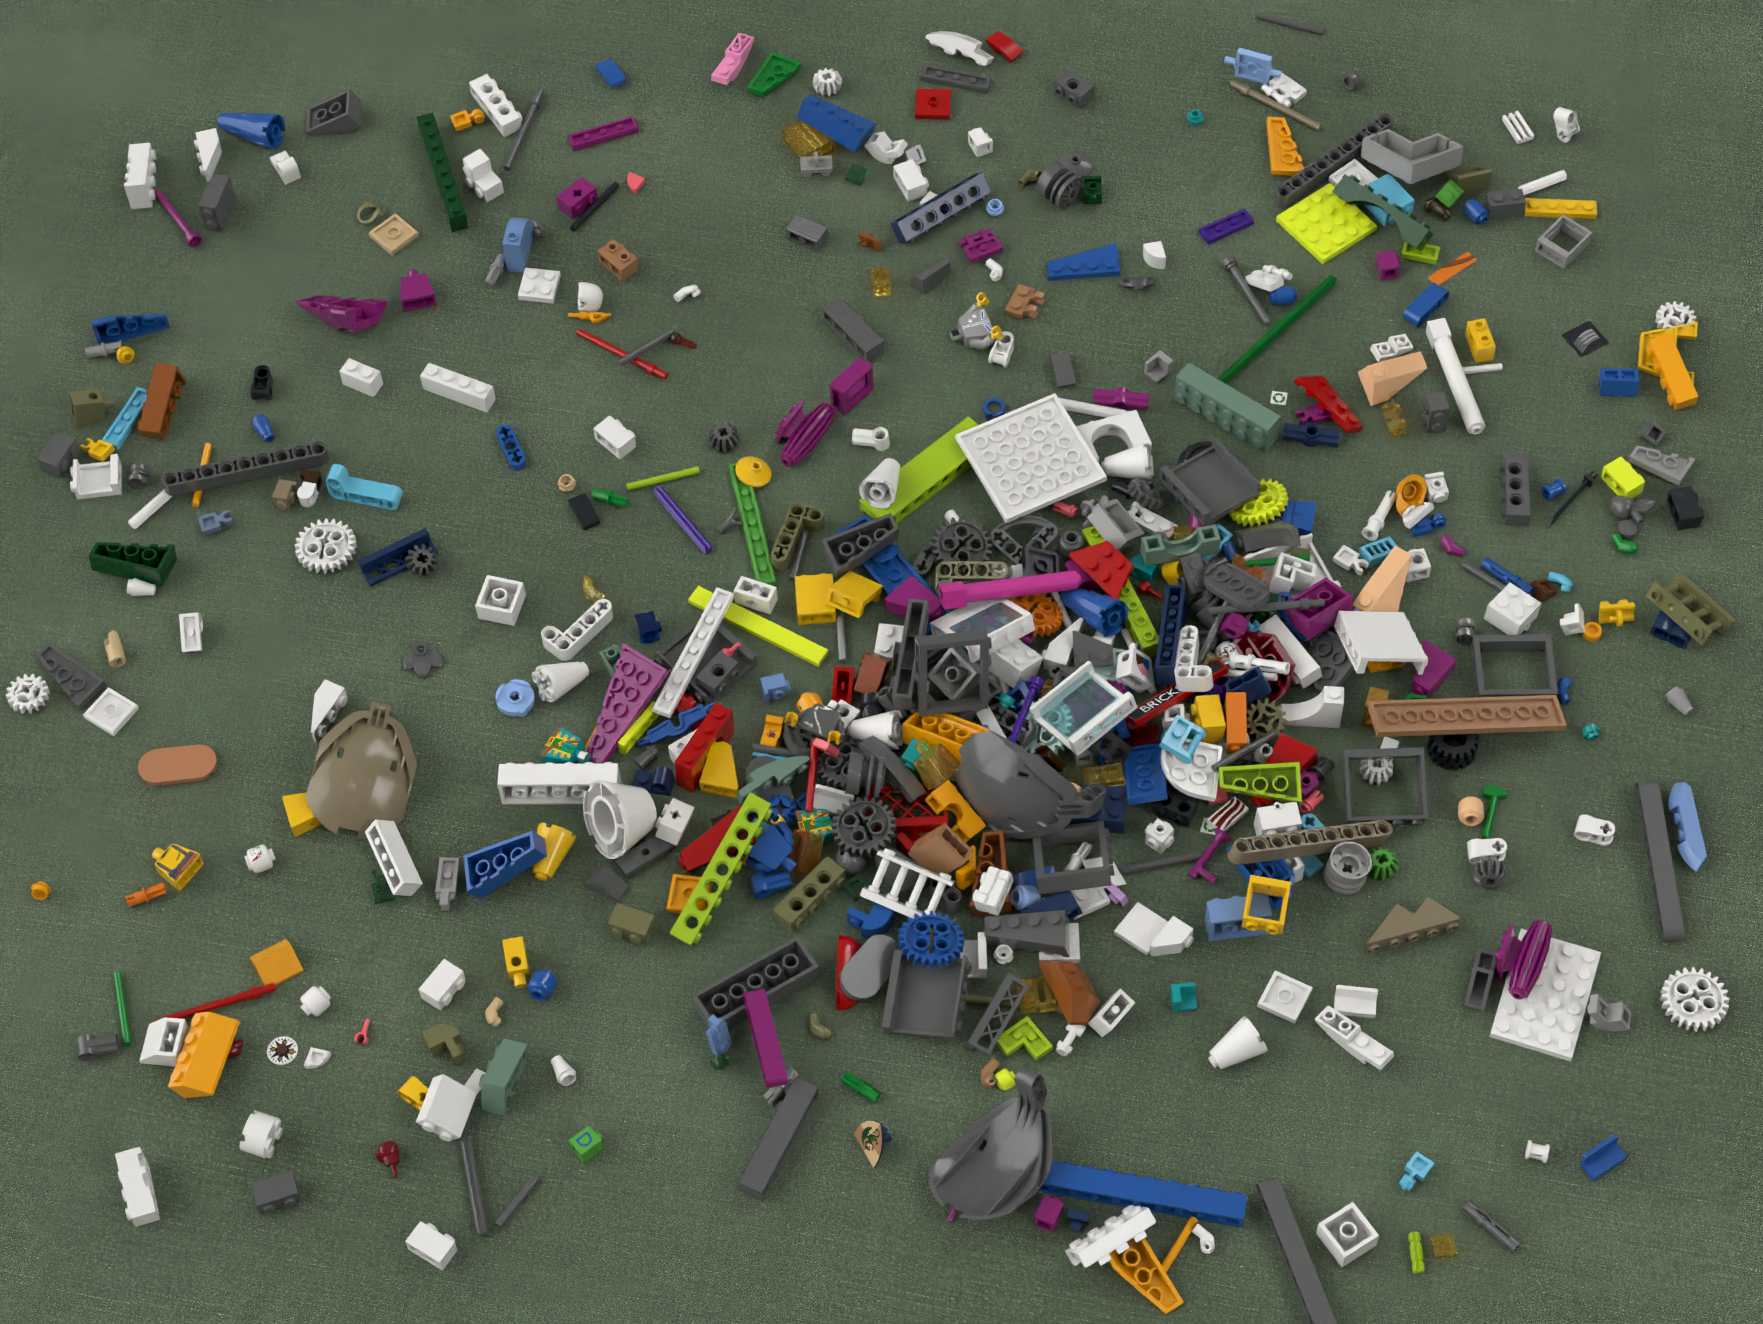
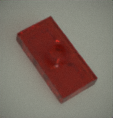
[1121,723,1161,749]

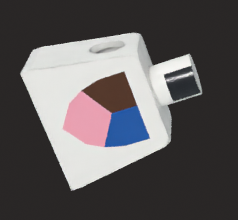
[1116,643,1154,693]

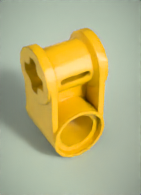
[397,1076,429,1111]

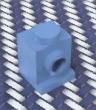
[760,673,791,704]

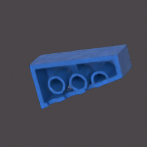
[463,830,547,899]

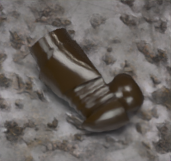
[1424,197,1453,221]

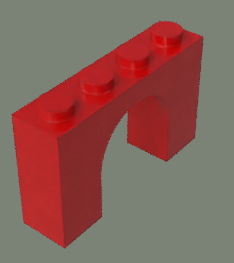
[675,703,734,794]

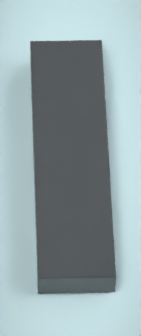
[921,64,991,94]

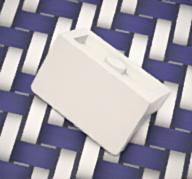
[813,784,855,816]
[962,932,987,978]
[1334,985,1378,1018]

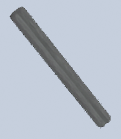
[460,1139,489,1237]

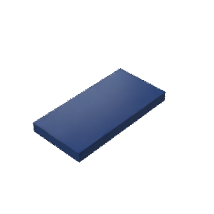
[1122,743,1168,805]

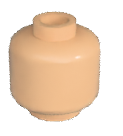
[1458,796,1484,826]

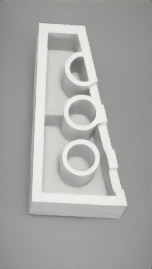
[124,143,156,209]

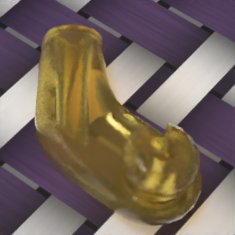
[582,575,605,604]

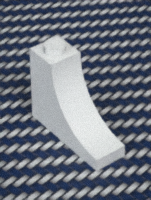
[1281,686,1344,728]

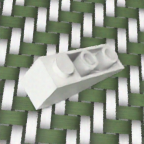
[194,128,222,182]
[311,679,348,743]

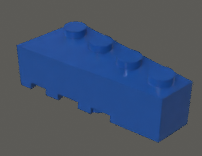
[796,94,877,153]

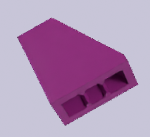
[884,576,944,624]
[1411,639,1457,699]

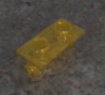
[1382,398,1408,437]

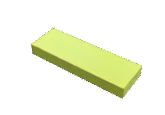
[618,701,660,755]

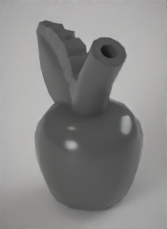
[1609,496,1656,525]

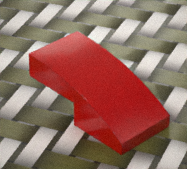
[985,31,1023,63]

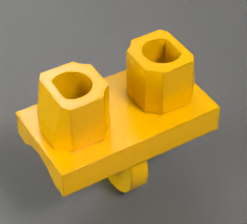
[1598,599,1635,627]

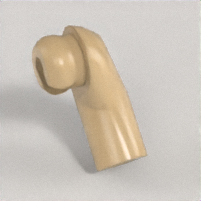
[485,997,503,1027]

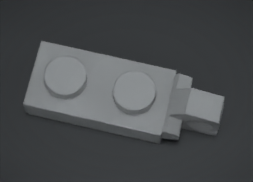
[435,857,461,911]

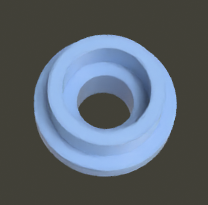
[986,199,1004,216]

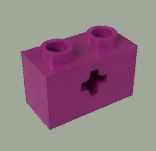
[556,177,598,219]

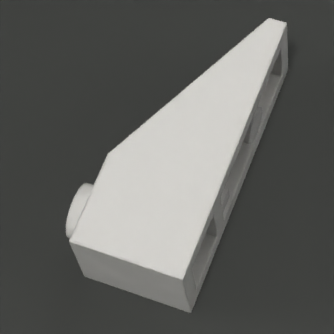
[1042,618,1084,672]

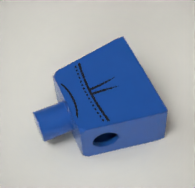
[1274,501,1316,536]

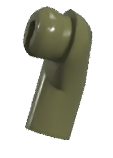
[1018,170,1043,187]
[809,1014,832,1039]

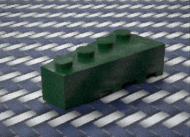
[89,542,177,587]

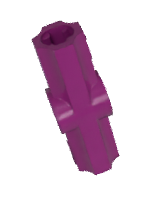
[1093,387,1149,410]

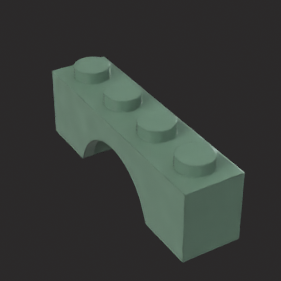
[1140,524,1221,566]

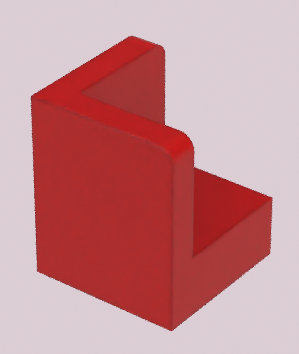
[896,831,925,859]

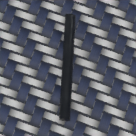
[570,182,619,232]

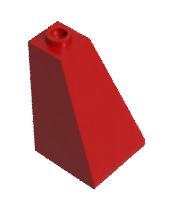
[1250,733,1319,808]
[678,805,757,873]

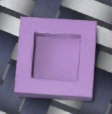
[1106,883,1129,907]

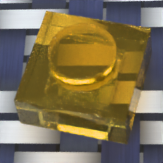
[1430,1233,1457,1259]

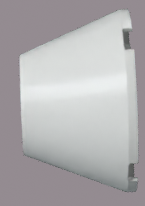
[583,780,657,859]

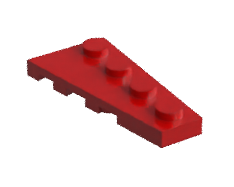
[1294,376,1363,433]

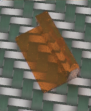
[789,829,824,873]

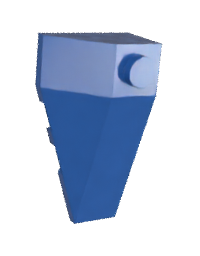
[91,314,170,345]

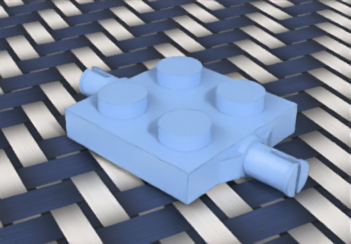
[1224,48,1282,85]

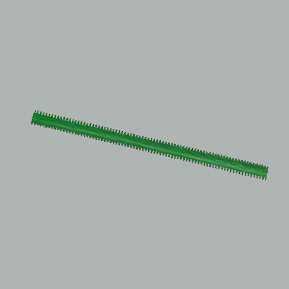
[1217,274,1337,384]

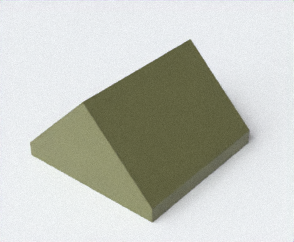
[1447,166,1492,194]

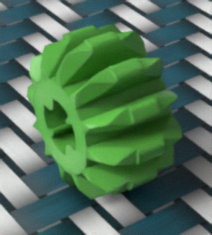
[1368,846,1399,881]

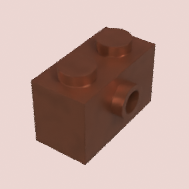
[854,651,892,694]

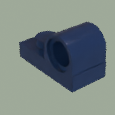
[631,766,675,796]

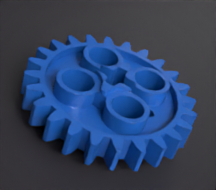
[898,911,965,970]

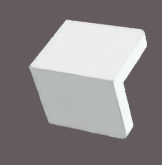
[1560,603,1585,635]

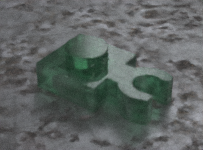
[371,870,395,904]

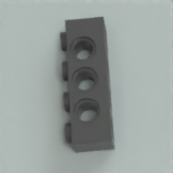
[1500,453,1530,526]

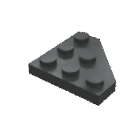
[1310,629,1354,693]

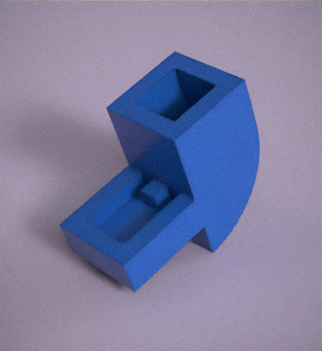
[847,903,894,939]

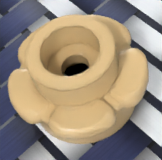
[558,474,576,491]

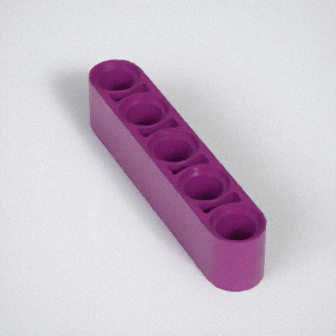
[743,988,788,1089]

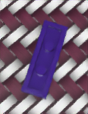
[1199,209,1254,244]

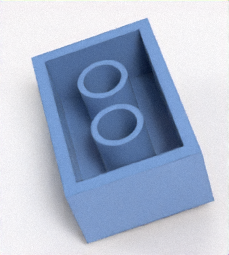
[1205,893,1272,942]

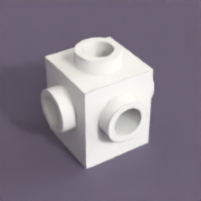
[1162,704,1190,729]
[1145,818,1175,854]

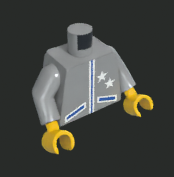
[950,292,1003,350]

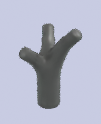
[716,507,743,534]

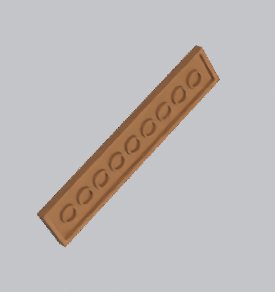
[1367,695,1567,737]

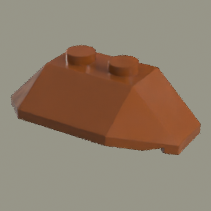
[1038,960,1100,1025]

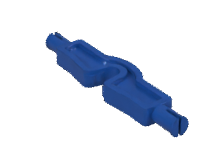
[637,701,716,748]

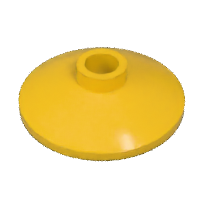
[735,456,772,487]

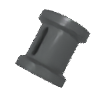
[1310,754,1335,781]

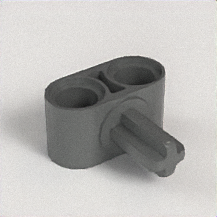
[927,878,962,914]

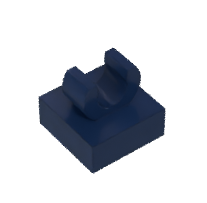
[1067,1209,1091,1232]

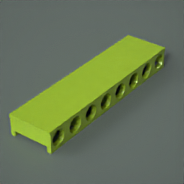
[859,416,978,524]

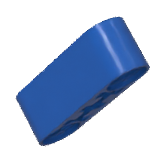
[1403,282,1449,327]

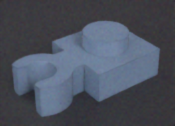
[198,510,234,536]

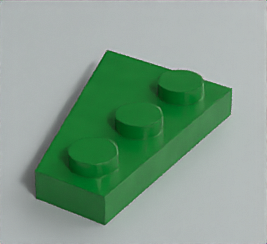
[748,52,802,97]

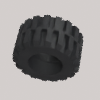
[1427,734,1479,770]

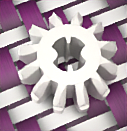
[813,67,842,97]
[1359,759,1394,786]

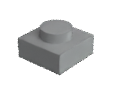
[904,144,927,165]

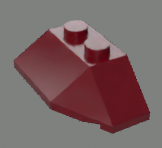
[1232,631,1296,702]

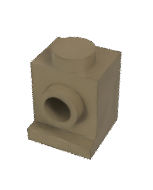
[272,479,298,510]

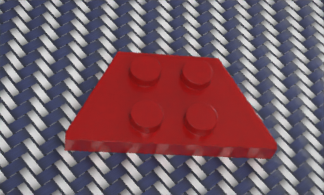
[1069,541,1134,600]

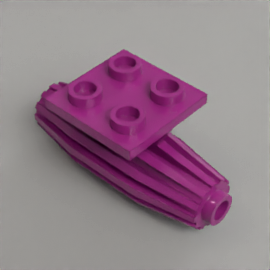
[775,400,836,467]
[1495,920,1552,1000]

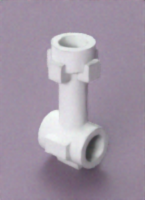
[1056,1024,1086,1056]

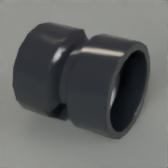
[860,692,886,718]

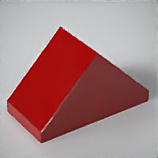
[832,666,855,705]

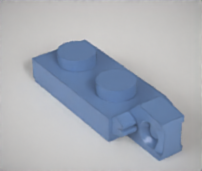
[706,1014,732,1057]

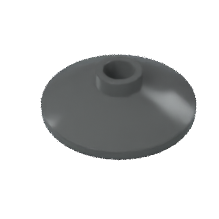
[1058,151,1093,178]

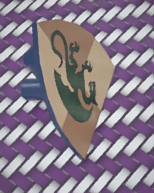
[854,1120,892,1168]

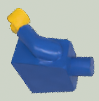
[740,814,797,873]

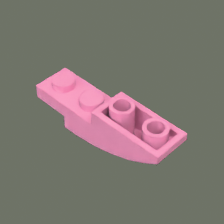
[711,33,754,85]

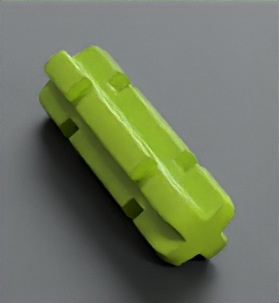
[1408,1232,1425,1274]

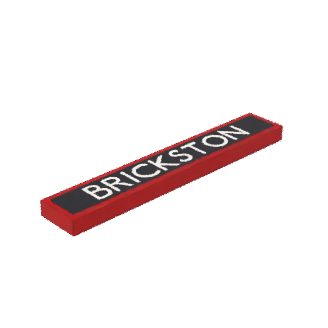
[1126,660,1229,727]

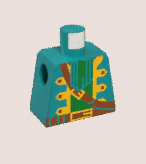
[539,726,590,764]
[795,809,835,853]

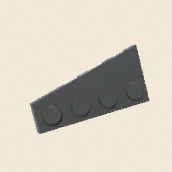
[36,642,106,711]

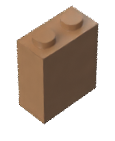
[908,823,973,874]

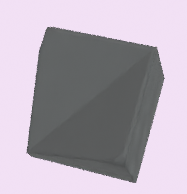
[1638,420,1667,446]

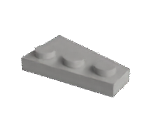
[1627,446,1695,486]

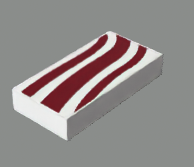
[1207,796,1249,832]

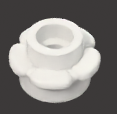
[993,944,1013,964]

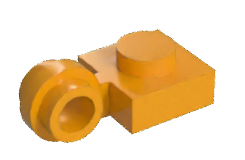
[450,109,485,132]

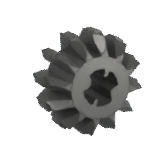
[708,421,740,453]
[406,544,438,577]
[1473,858,1508,889]

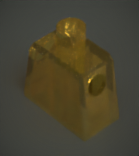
[914,739,960,790]

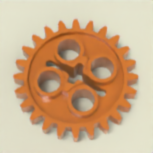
[1001,593,1063,637]

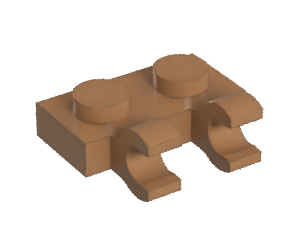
[1005,284,1045,319]

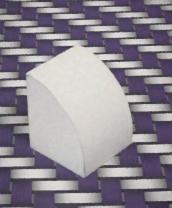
[1143,241,1166,269]

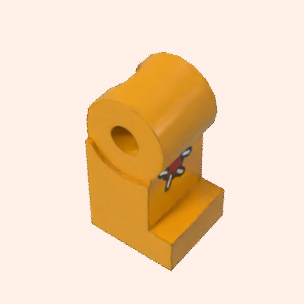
[760,715,784,747]

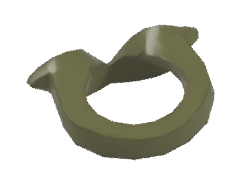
[357,201,384,225]

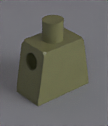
[69,389,114,428]

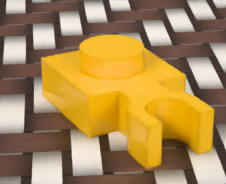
[80,438,115,462]

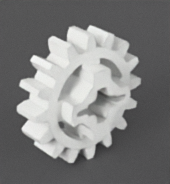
[1655,301,1696,329]
[6,674,50,714]

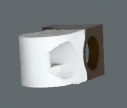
[297,469,323,507]

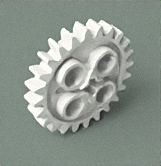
[294,518,357,574]
[1660,967,1730,1032]

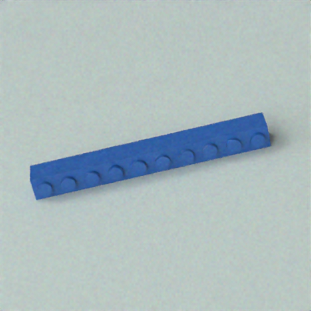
[1038,1160,1247,1228]

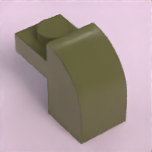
[422,1024,464,1066]

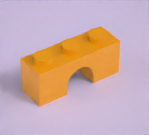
[925,780,986,843]

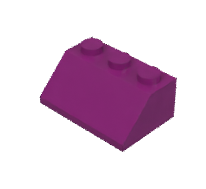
[1284,578,1353,640]

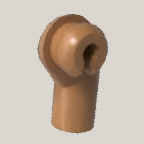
[980,1058,1000,1088]

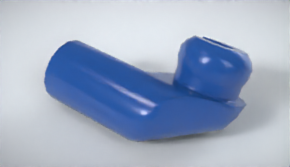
[1557,676,1573,705]

